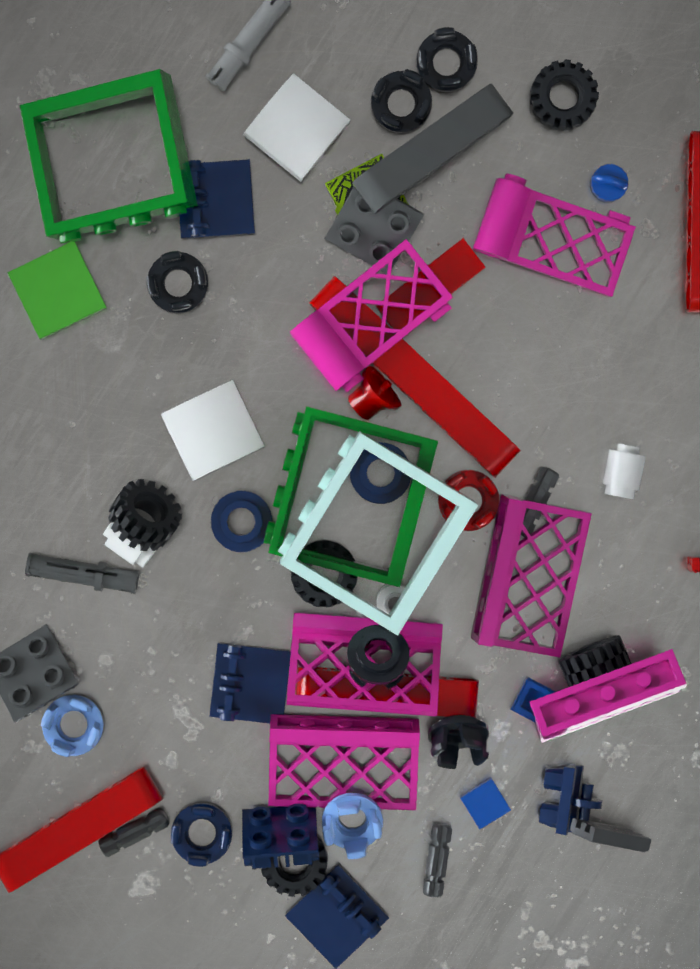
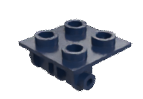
[179,159,255,239]
[209,643,291,724]
[242,804,320,870]
[285,864,389,969]

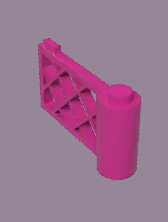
[473,174,636,297]
[290,239,453,393]

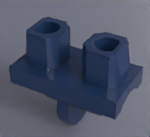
[539,764,602,835]

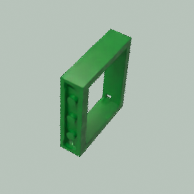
[19,69,198,244]
[263,406,438,587]

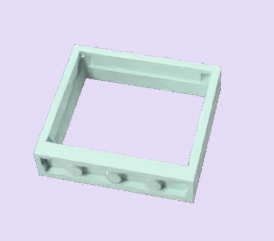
[278,431,478,635]

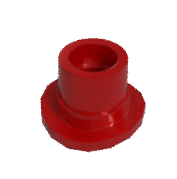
[348,366,402,420]

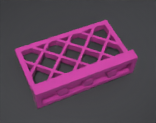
[471,494,592,658]
[286,613,443,717]
[530,649,687,743]
[268,714,420,810]

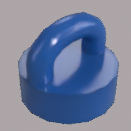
[590,164,628,202]

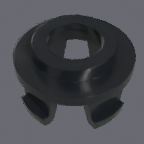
[416,27,478,92]
[371,69,432,133]
[147,251,208,313]
[347,625,409,690]
[428,715,489,769]

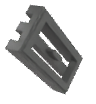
[570,818,652,852]

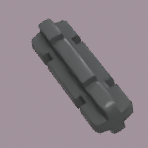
[521,466,559,537]
[98,809,169,857]
[423,824,452,897]

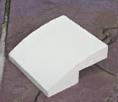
[243,73,351,182]
[161,380,265,481]

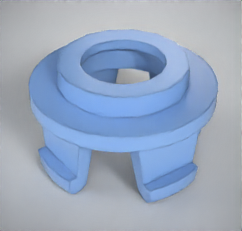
[41,694,104,757]
[322,793,383,859]

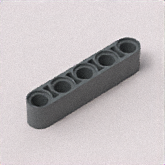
[352,83,514,214]

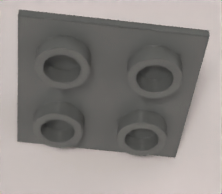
[324,186,424,274]
[0,624,80,723]

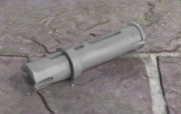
[205,0,291,91]

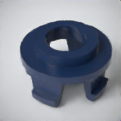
[350,442,411,504]
[211,491,272,552]
[171,803,232,867]

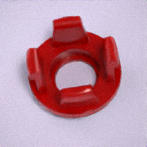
[438,470,500,531]

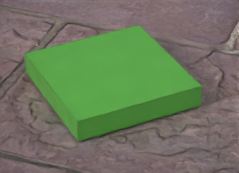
[7,241,107,340]

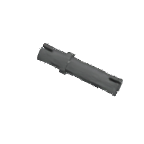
[25,553,139,594]

